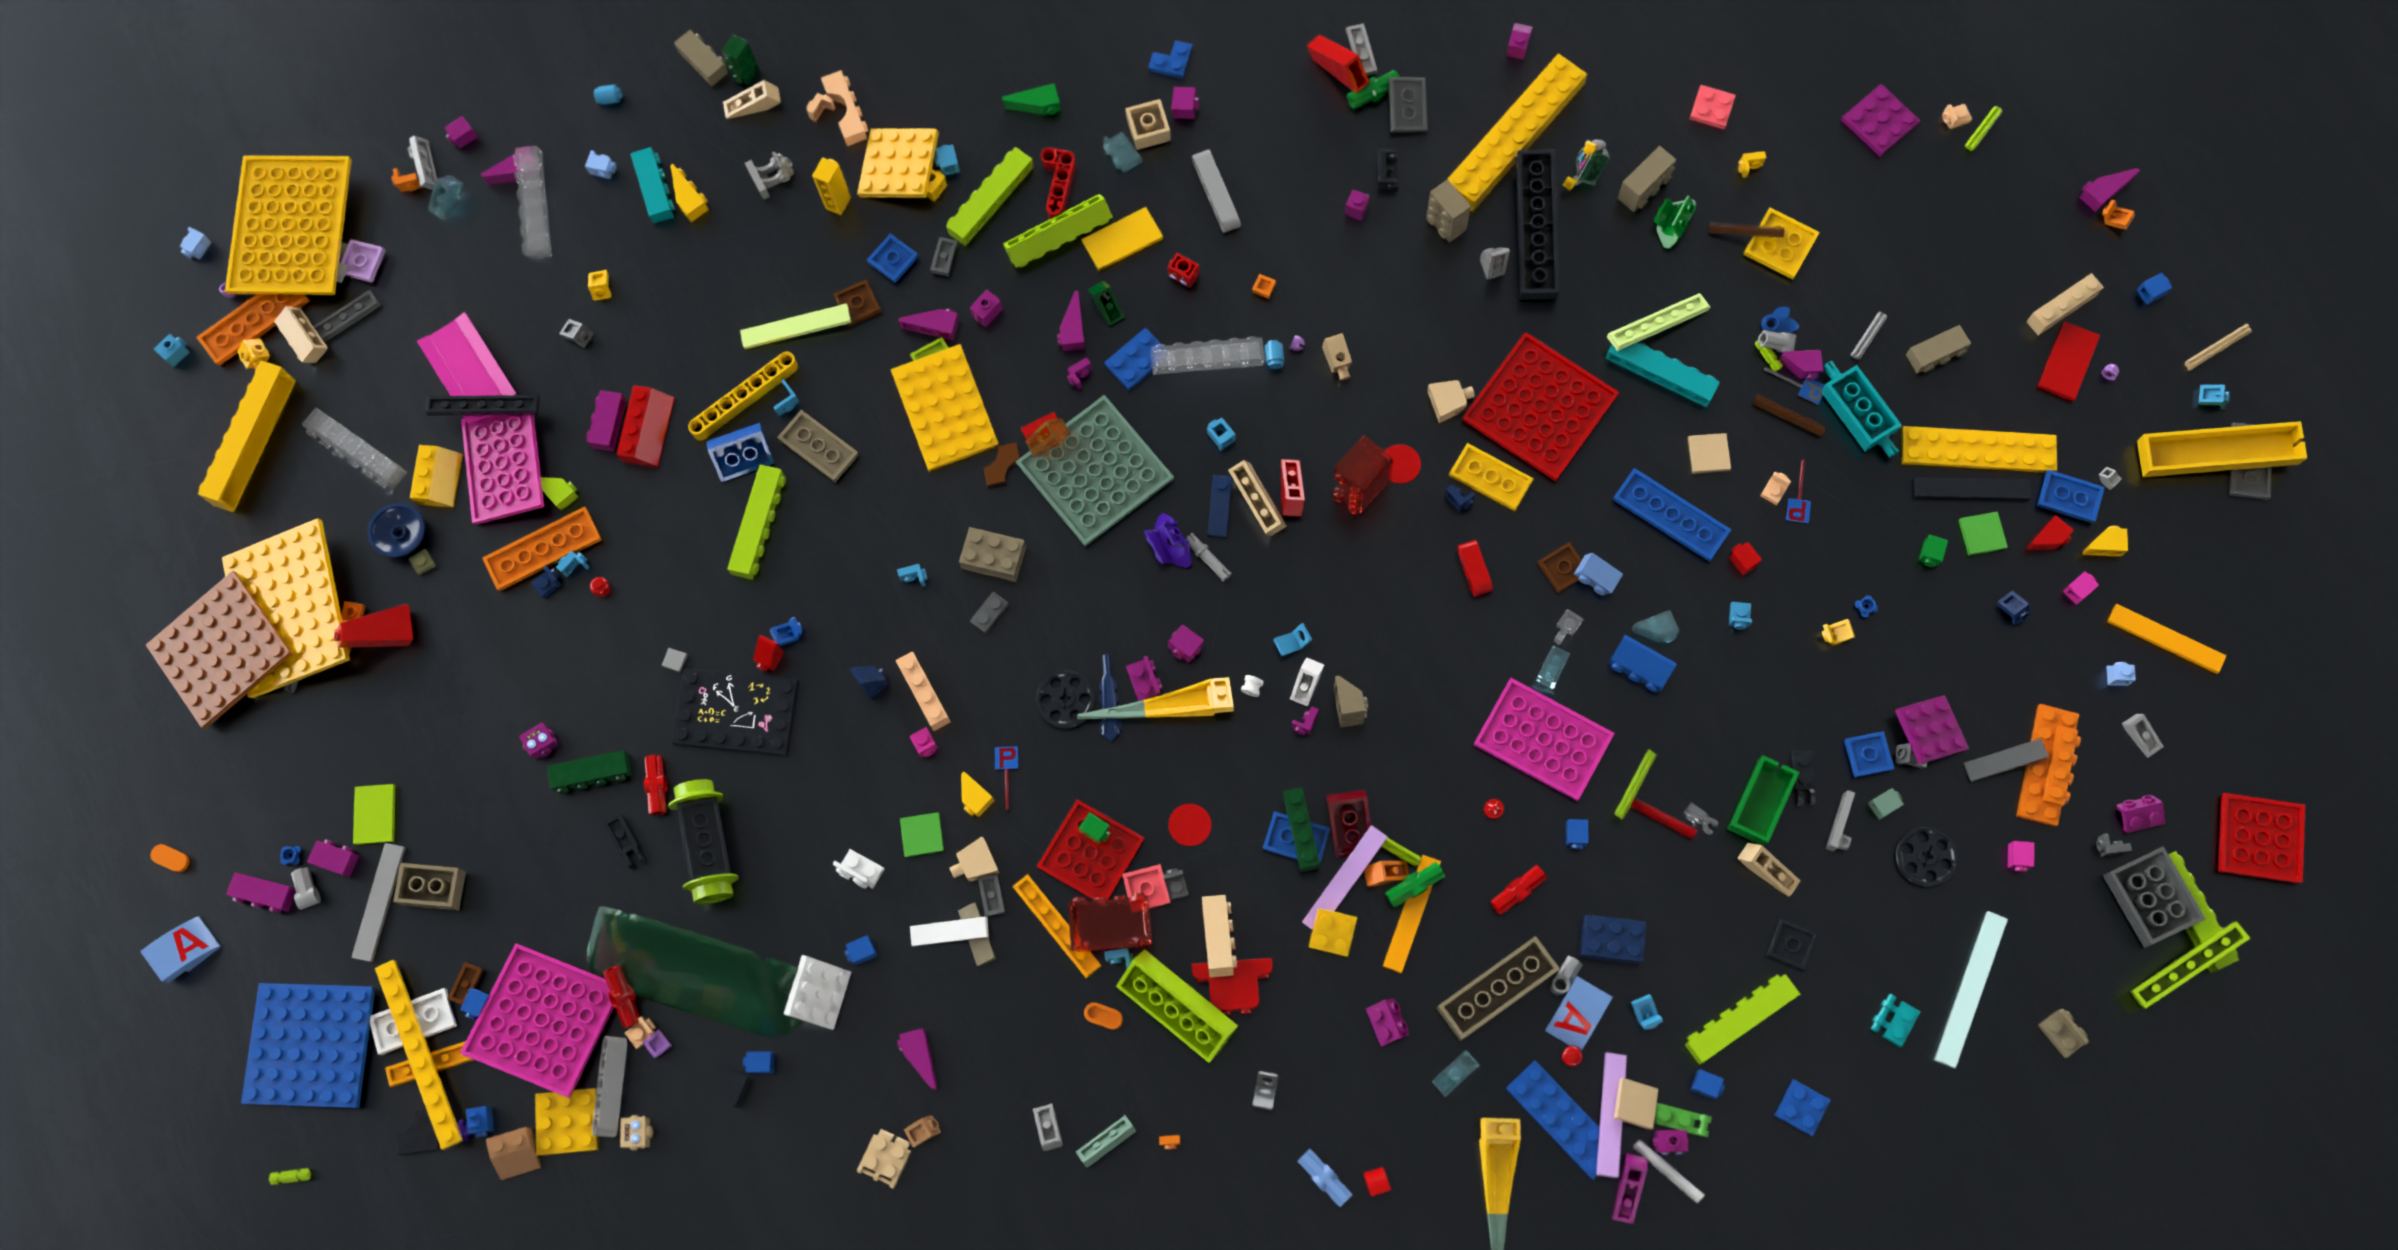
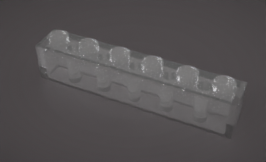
[513,146,552,259]
[1150,336,1265,375]
[302,408,407,490]

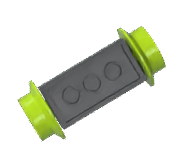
[668,779,739,904]

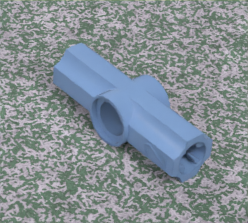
[1297,1149,1352,1207]

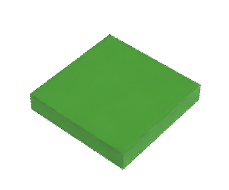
[1958,512,2008,556]
[900,812,944,858]

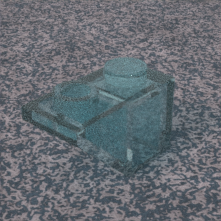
[1432,1050,1480,1097]

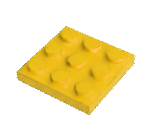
[1743,208,1820,280]
[535,1088,599,1156]

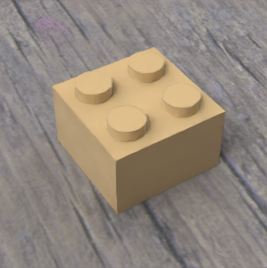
[1125,99,1171,150]

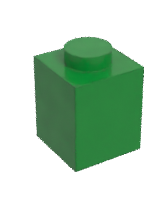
[1919,535,1948,567]
[1079,812,1111,845]

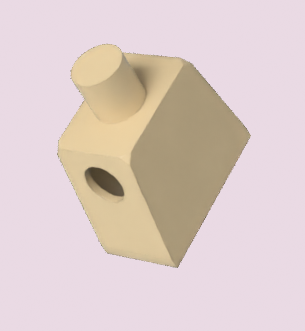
[1322,333,1352,380]
[1428,380,1475,423]
[950,836,1000,882]

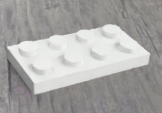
[370,988,457,1055]

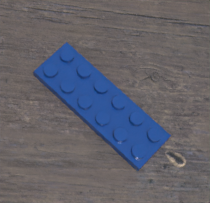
[1613,468,1731,562]
[1505,1060,1622,1180]

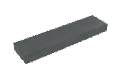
[313,290,381,343]
[1963,738,2048,783]

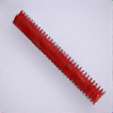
[1629,798,1697,840]

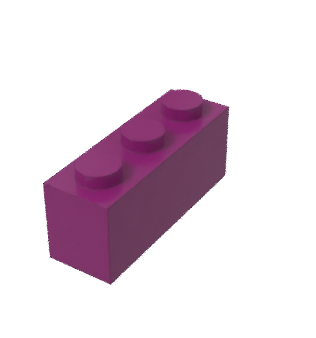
[586,390,627,452]
[226,872,296,914]

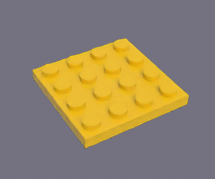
[857,129,939,198]

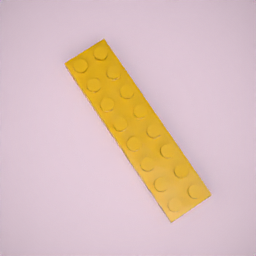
[1901,426,2057,473]

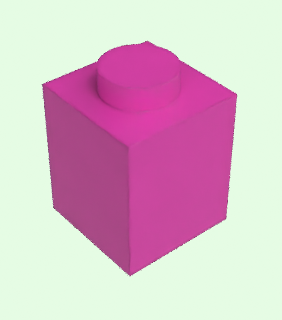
[2063,571,2099,605]
[2008,841,2034,872]

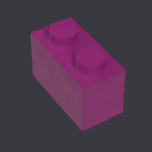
[307,839,359,878]

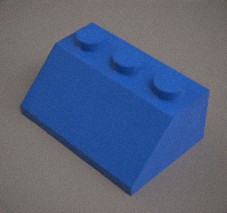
[706,423,774,482]
[1609,635,1677,693]

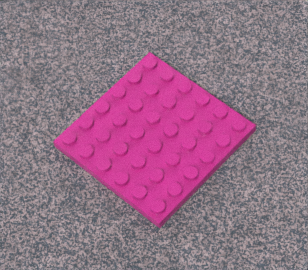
[460,943,614,1099]

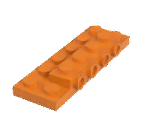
[2016,704,2081,827]

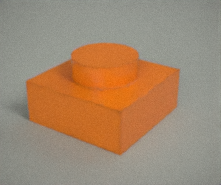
[1252,274,1276,299]
[1159,1135,1181,1150]

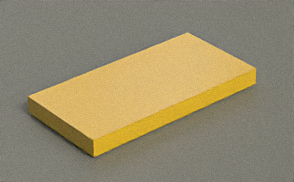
[1081,207,1163,271]
[1449,443,1534,511]

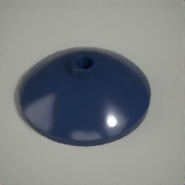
[367,503,425,558]

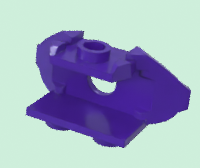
[1144,513,1192,568]

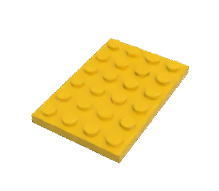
[891,344,999,471]

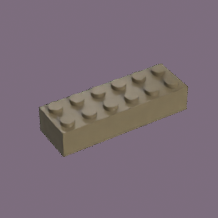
[1437,936,1560,1042]

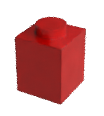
[1729,542,1762,576]

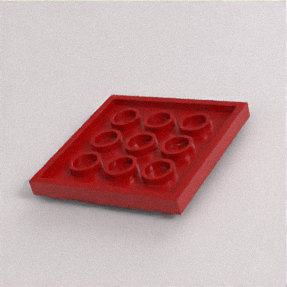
[2218,793,2305,884]
[1037,799,1145,907]

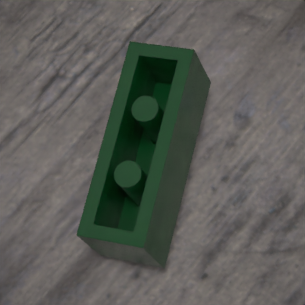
[722,34,759,86]

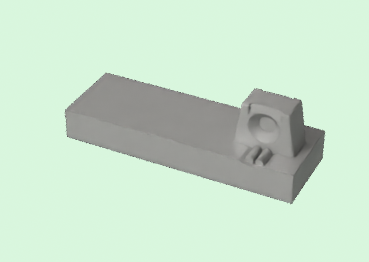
[408,136,439,190]
[1826,790,1855,851]

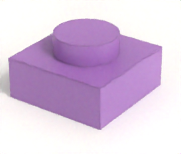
[643,1030,672,1058]

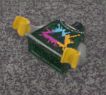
[1563,139,1610,191]

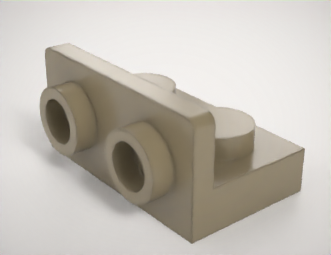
[2038,1009,2089,1058]

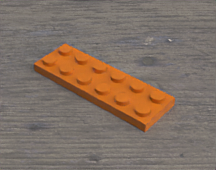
[196,294,310,366]
[482,507,602,592]

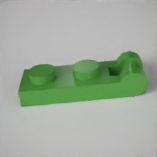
[1654,1103,1712,1138]

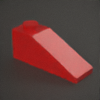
[1281,459,1305,516]

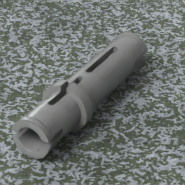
[1185,533,1232,582]

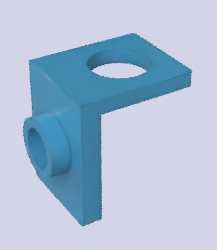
[773,379,799,416]
[1273,623,1312,656]

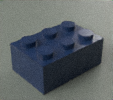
[1580,915,1646,965]

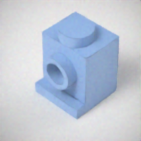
[585,151,616,179]
[180,227,212,260]
[2107,662,2135,686]

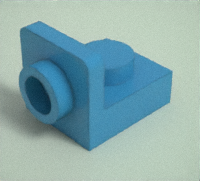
[2199,385,2230,409]
[897,564,928,587]
[1729,602,1752,630]
[1104,948,1134,968]

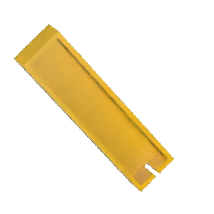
[198,360,296,513]
[2137,421,2307,477]

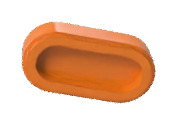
[151,844,189,872]
[1084,1003,1123,1030]

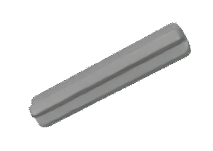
[1851,312,1887,360]

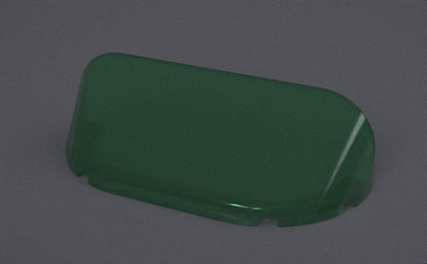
[587,906,804,1037]

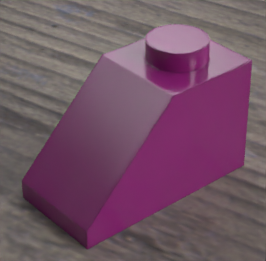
[1507,23,1532,60]
[1779,350,1823,381]

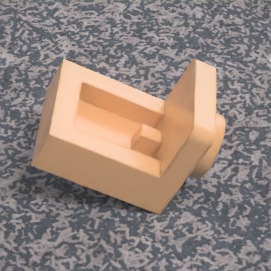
[807,93,836,121]

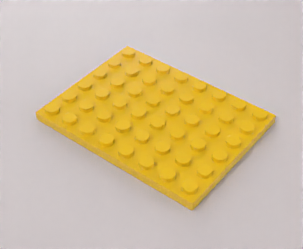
[225,156,352,295]
[222,518,350,698]

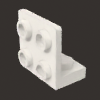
[833,849,884,889]

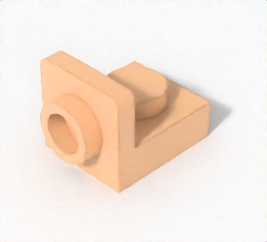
[1943,104,1972,129]
[1760,472,1791,505]
[625,1017,656,1049]

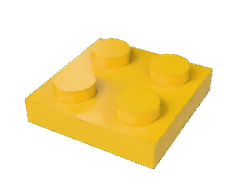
[1309,908,1357,957]

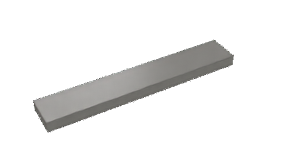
[351,843,406,962]

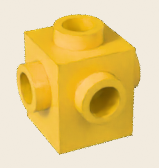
[237,339,270,369]

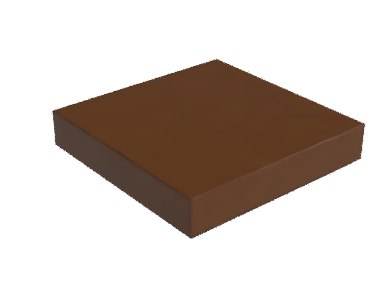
[833,279,882,327]
[1537,542,1582,594]

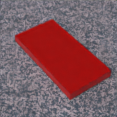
[2037,321,2100,401]

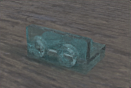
[1103,132,1142,172]

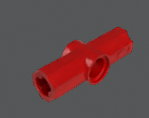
[644,755,668,816]
[1490,865,1547,915]
[603,965,640,1027]

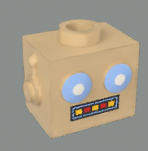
[620,1115,653,1151]

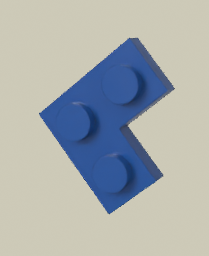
[1148,40,1193,79]

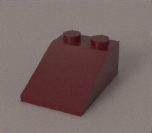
[1326,790,1371,858]

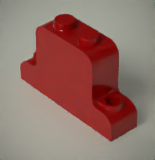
[1192,958,1272,1016]

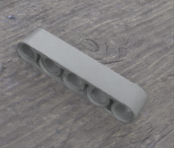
[1192,149,1241,233]
[592,1036,627,1137]

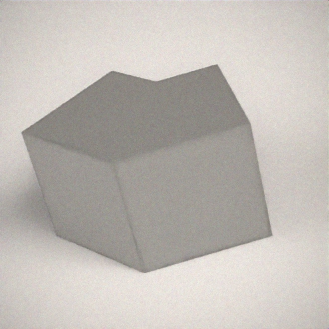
[2099,467,2122,490]

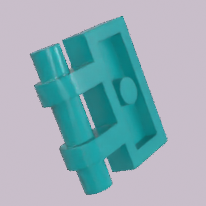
[1871,994,1920,1047]

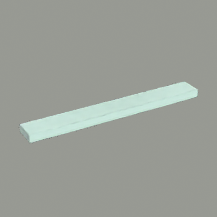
[1935,911,2008,1068]

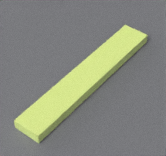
[1607,293,1710,351]
[740,304,852,349]

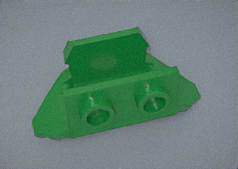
[1654,195,1696,249]

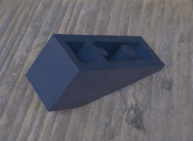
[1208,475,1233,538]
[850,665,889,698]

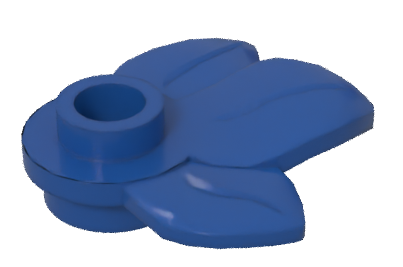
[1761,307,1799,333]

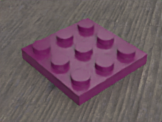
[1841,84,1920,156]
[1895,695,1969,765]

